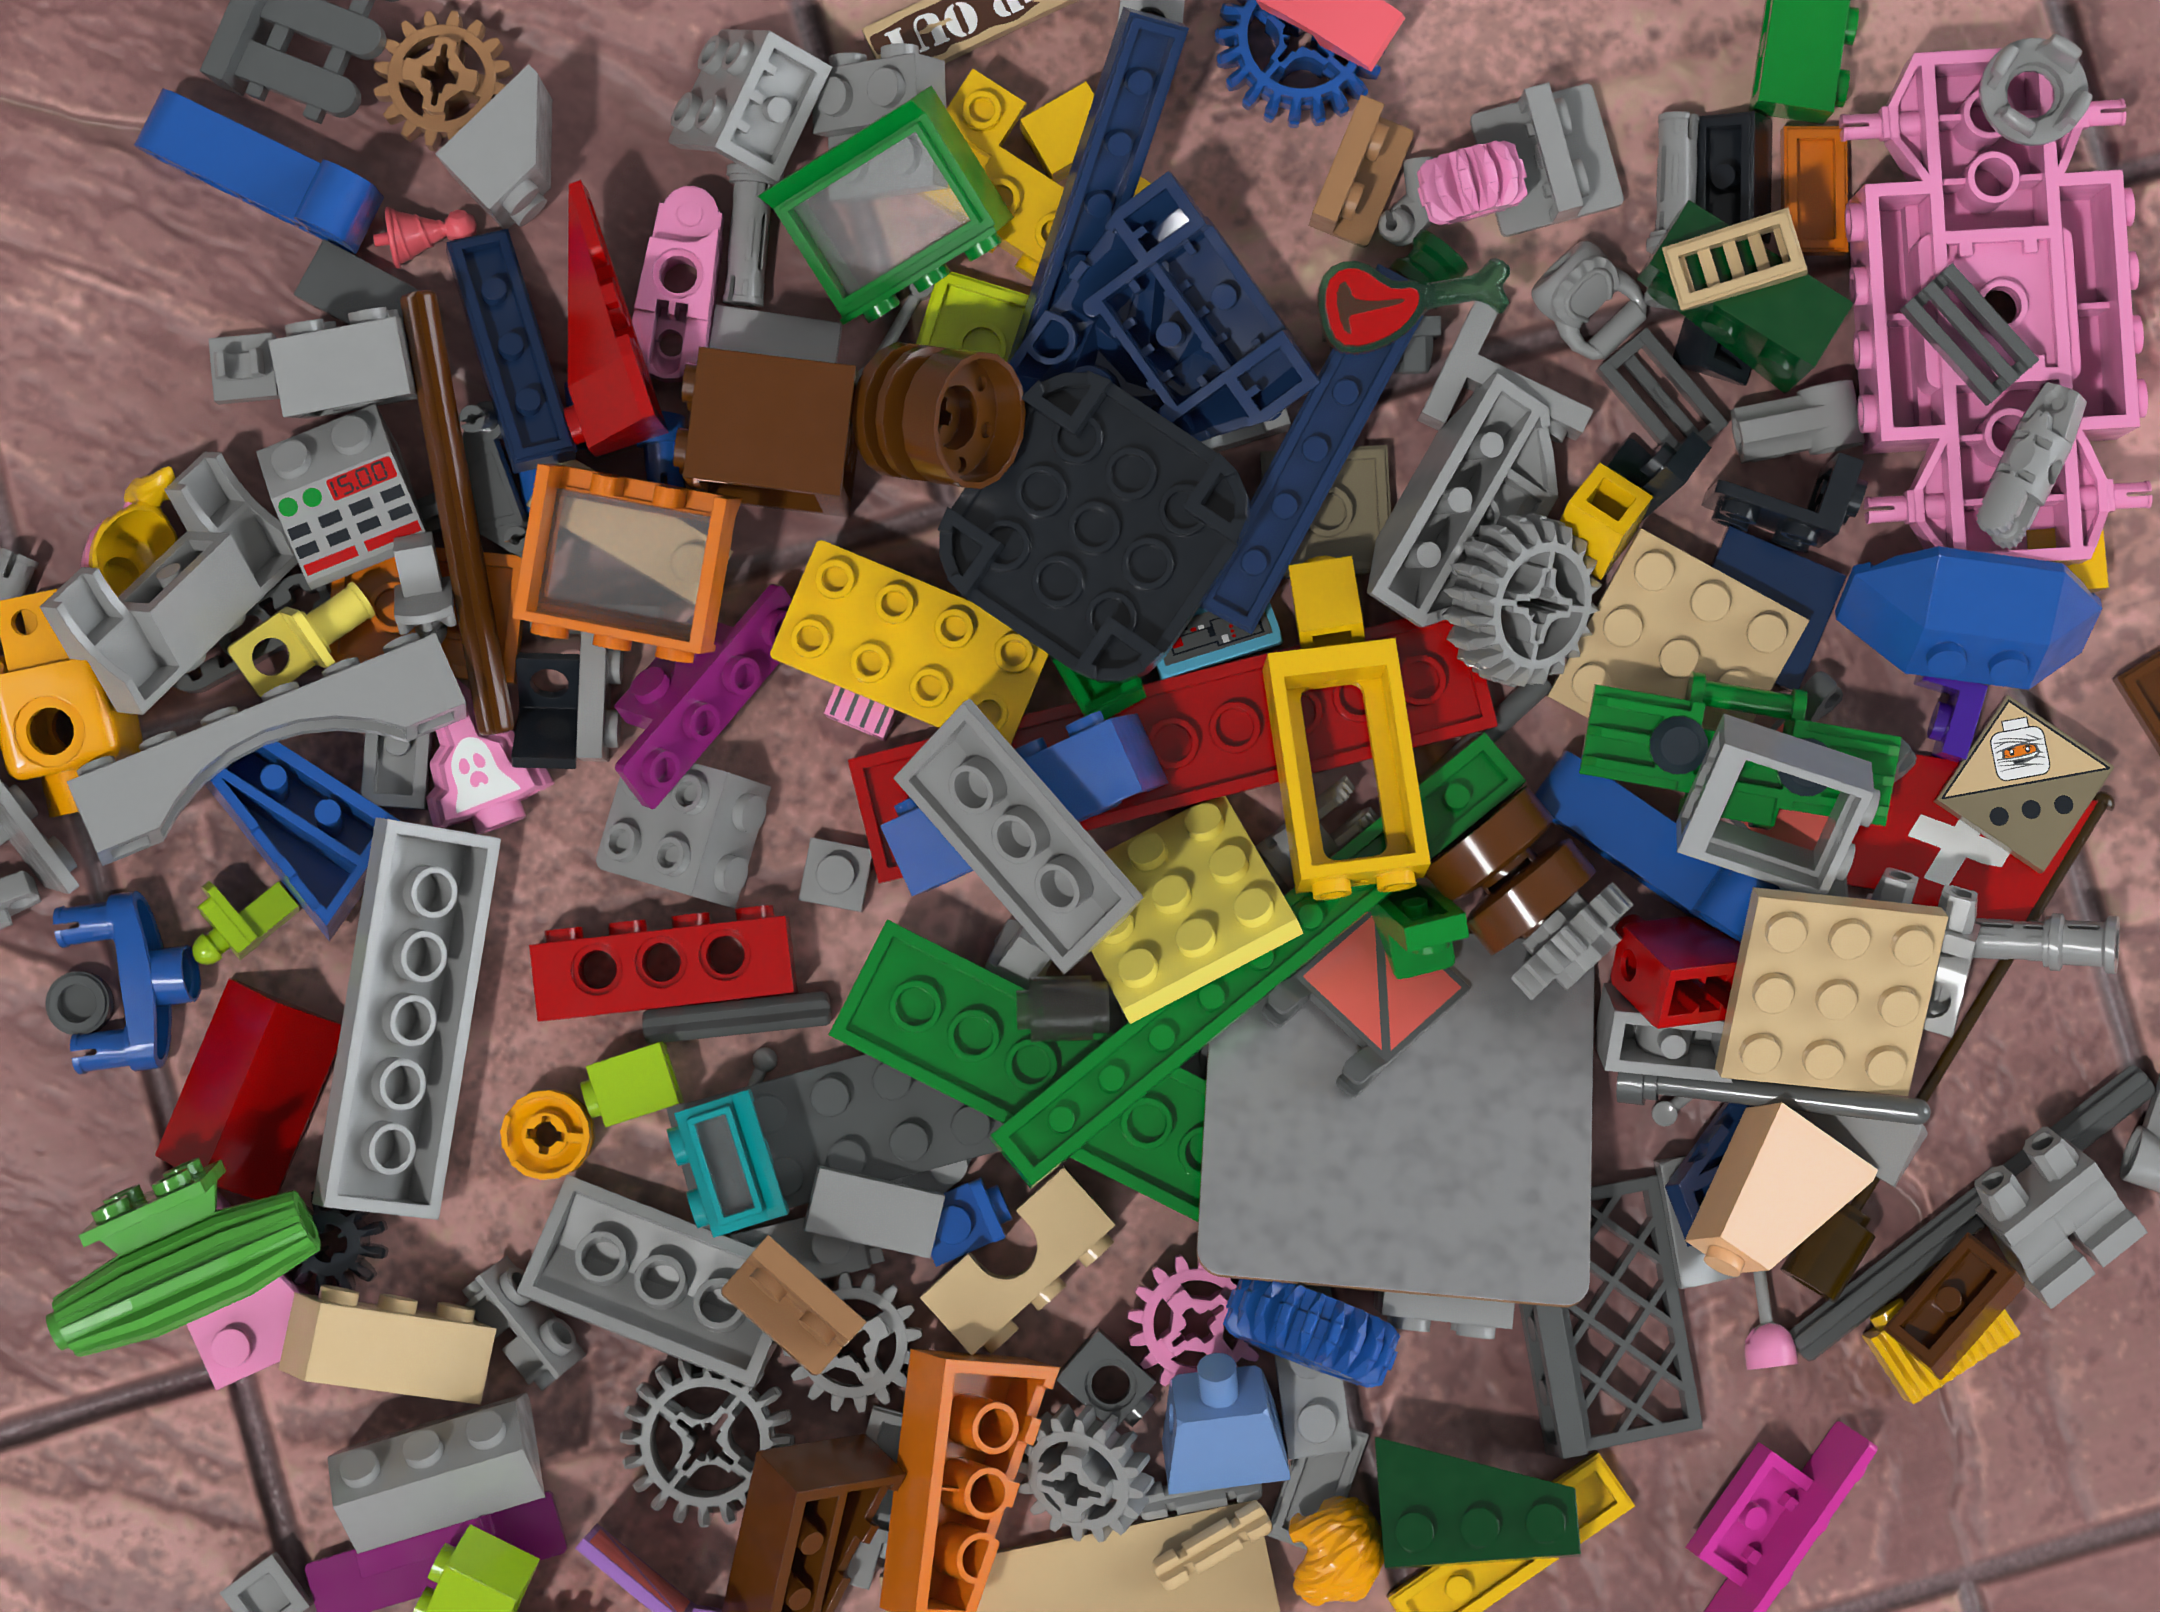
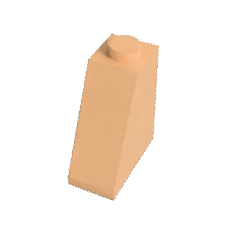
[1685,1102,1878,1277]

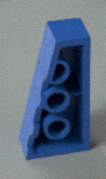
[880,711,1169,896]

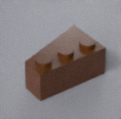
[722,1433,906,1612]

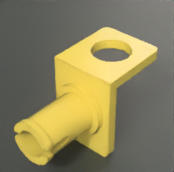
[228,582,376,698]

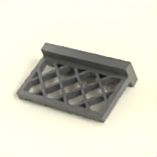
[1519,1175,1703,1459]

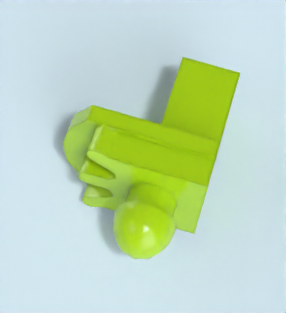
[192,881,300,965]

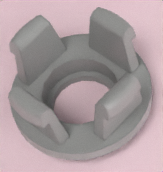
[1979,34,2093,146]

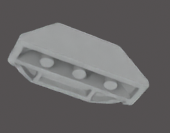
[1367,373,1558,627]

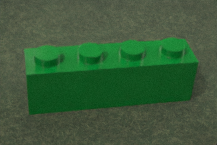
[1749,0,1859,124]

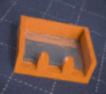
[512,464,743,663]

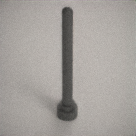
[1616,1072,1931,1125]

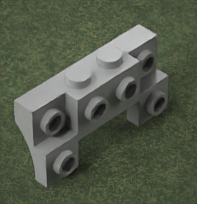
[40,452,298,715]

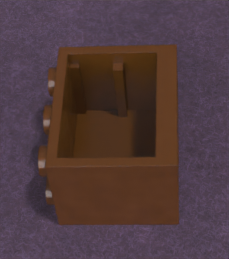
[673,347,860,518]

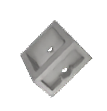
[1676,713,1880,895]

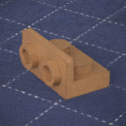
[1308,95,1414,248]
[721,1235,867,1376]

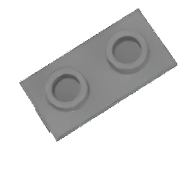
[462,1256,586,1391]

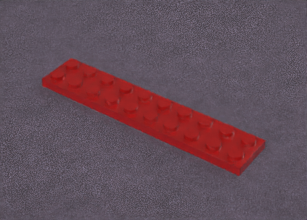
[848,618,1498,884]

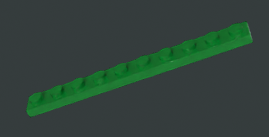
[989,732,1526,1189]

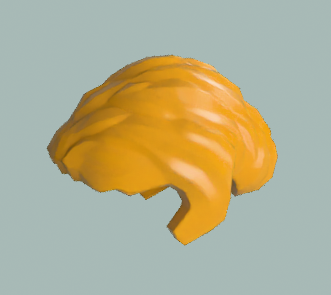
[1289,1495,1384,1606]

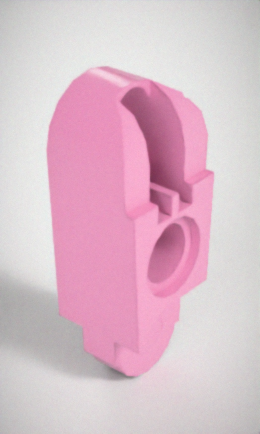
[632,186,724,383]

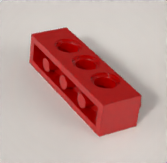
[529,905,798,1022]

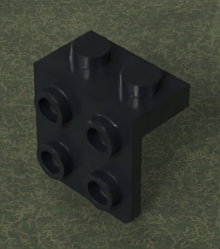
[1701,452,1868,553]

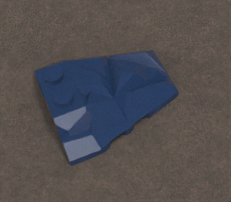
[1009,171,1321,442]

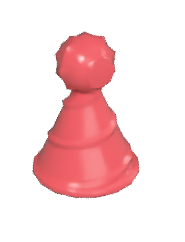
[373,207,477,269]

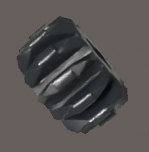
[292,1191,389,1296]

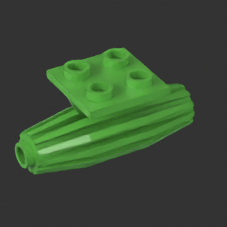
[46,1158,321,1357]

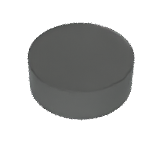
[45,971,114,1035]

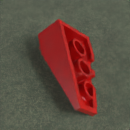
[563,180,669,457]

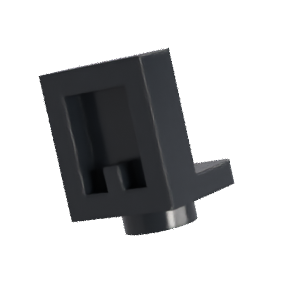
[1605,431,1712,521]

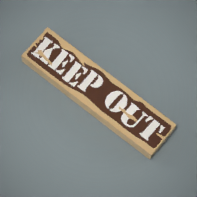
[862,0,1079,64]

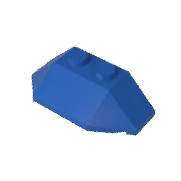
[1835,546,2103,690]

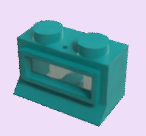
[667,1089,790,1238]

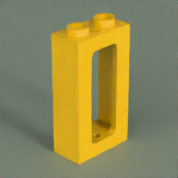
[1262,638,1431,900]

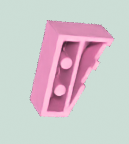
[187,1190,310,1390]

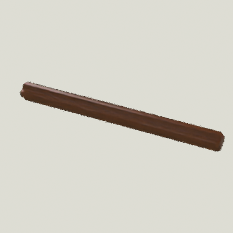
[400,290,514,736]

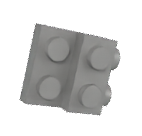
[812,43,949,204]

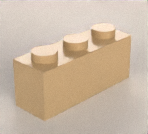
[278,1285,497,1405]

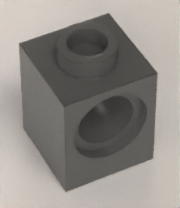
[1056,1327,1157,1428]

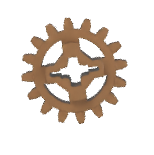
[373,11,513,152]

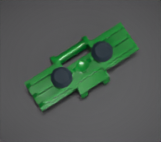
[1579,671,1902,830]

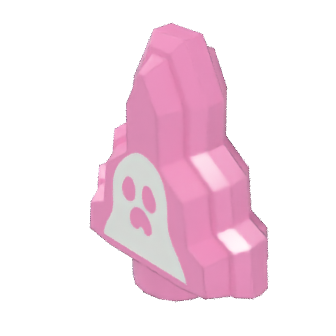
[426,678,554,834]

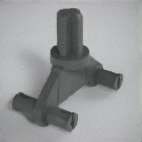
[417,401,563,558]

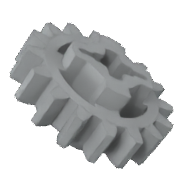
[1511,882,1634,1000]
[783,1272,923,1413]
[1018,1404,1154,1542]

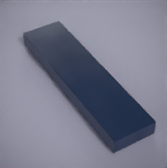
[446,229,577,474]

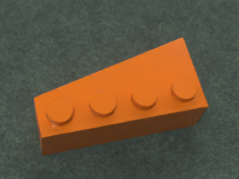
[879,1349,1060,1612]

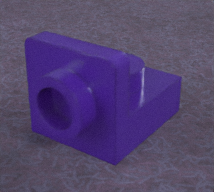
[1914,675,1988,762]

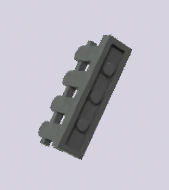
[200,0,399,124]

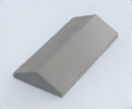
[894,699,1144,974]
[516,1174,777,1389]

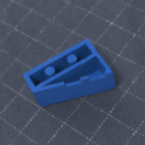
[205,742,400,942]

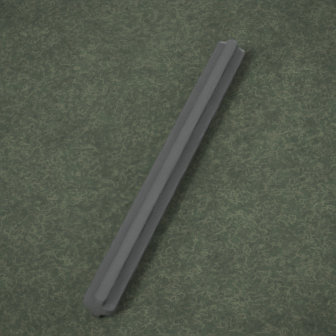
[1789,1065,2156,1361]

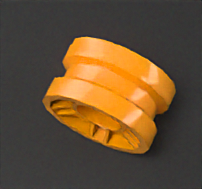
[500,1089,595,1180]

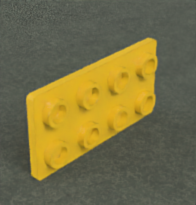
[770,540,1049,745]

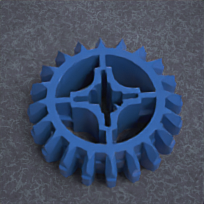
[1214,0,1385,128]
[1223,1279,1400,1388]

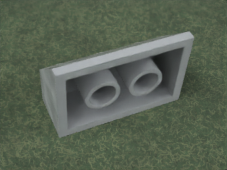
[327,1392,545,1554]

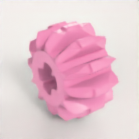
[1417,140,1528,225]

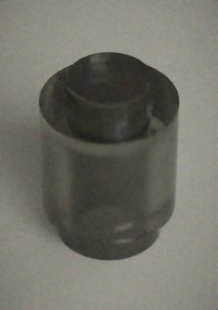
[1016,975,1109,1042]

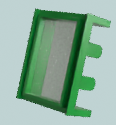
[757,85,1014,325]

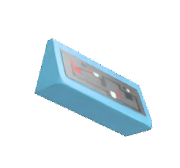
[1156,602,1284,680]

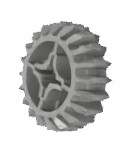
[1441,513,1602,687]
[620,1359,795,1527]

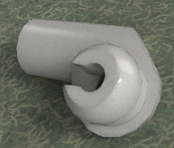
[1378,157,1434,246]

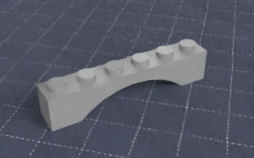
[67,633,466,866]

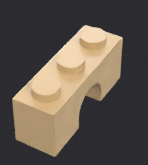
[920,1165,1116,1355]

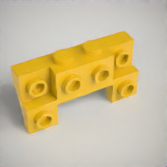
[917,68,1151,282]

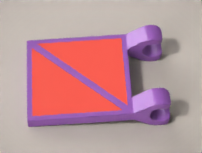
[575,1523,722,1612]

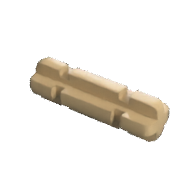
[1152,1501,1273,1590]

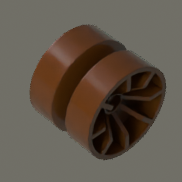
[1425,785,1597,955]

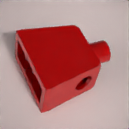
[1610,914,1741,1029]

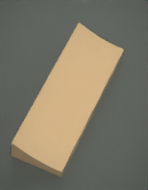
[879,1500,1280,1612]

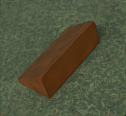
[1883,1232,2025,1380]

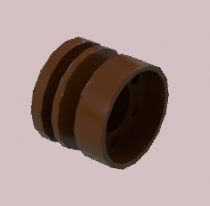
[851,342,1026,489]

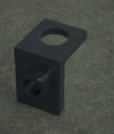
[511,652,580,769]

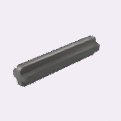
[642,991,832,1044]

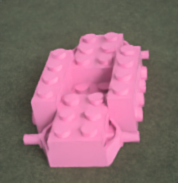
[1839,48,2152,566]

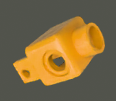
[0,589,143,818]

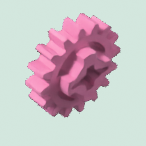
[1127,1254,1259,1387]

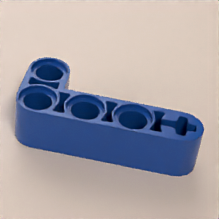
[134,88,384,255]
[1535,751,1780,943]

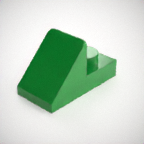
[1370,877,1469,979]

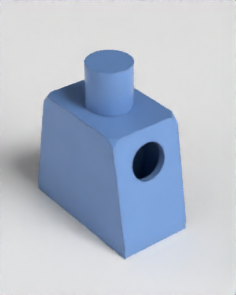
[1162,1353,1290,1495]

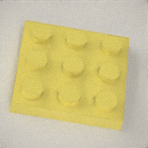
[1091,796,1303,1024]

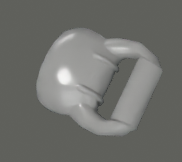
[1531,241,1647,360]

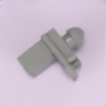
[393,532,457,644]
[984,919,1052,994]

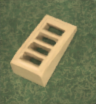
[1662,208,1808,311]

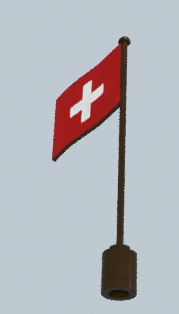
[1780,754,2115,1303]

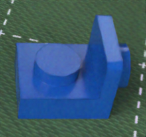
[931,1177,1013,1267]

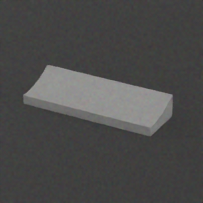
[312,817,501,1220]

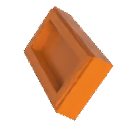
[1780,126,1848,256]

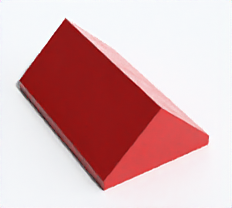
[155,978,342,1200]

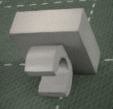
[208,332,280,405]

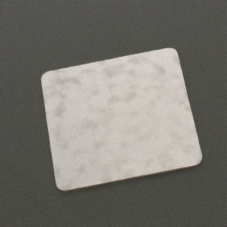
[1197,934,1594,1307]

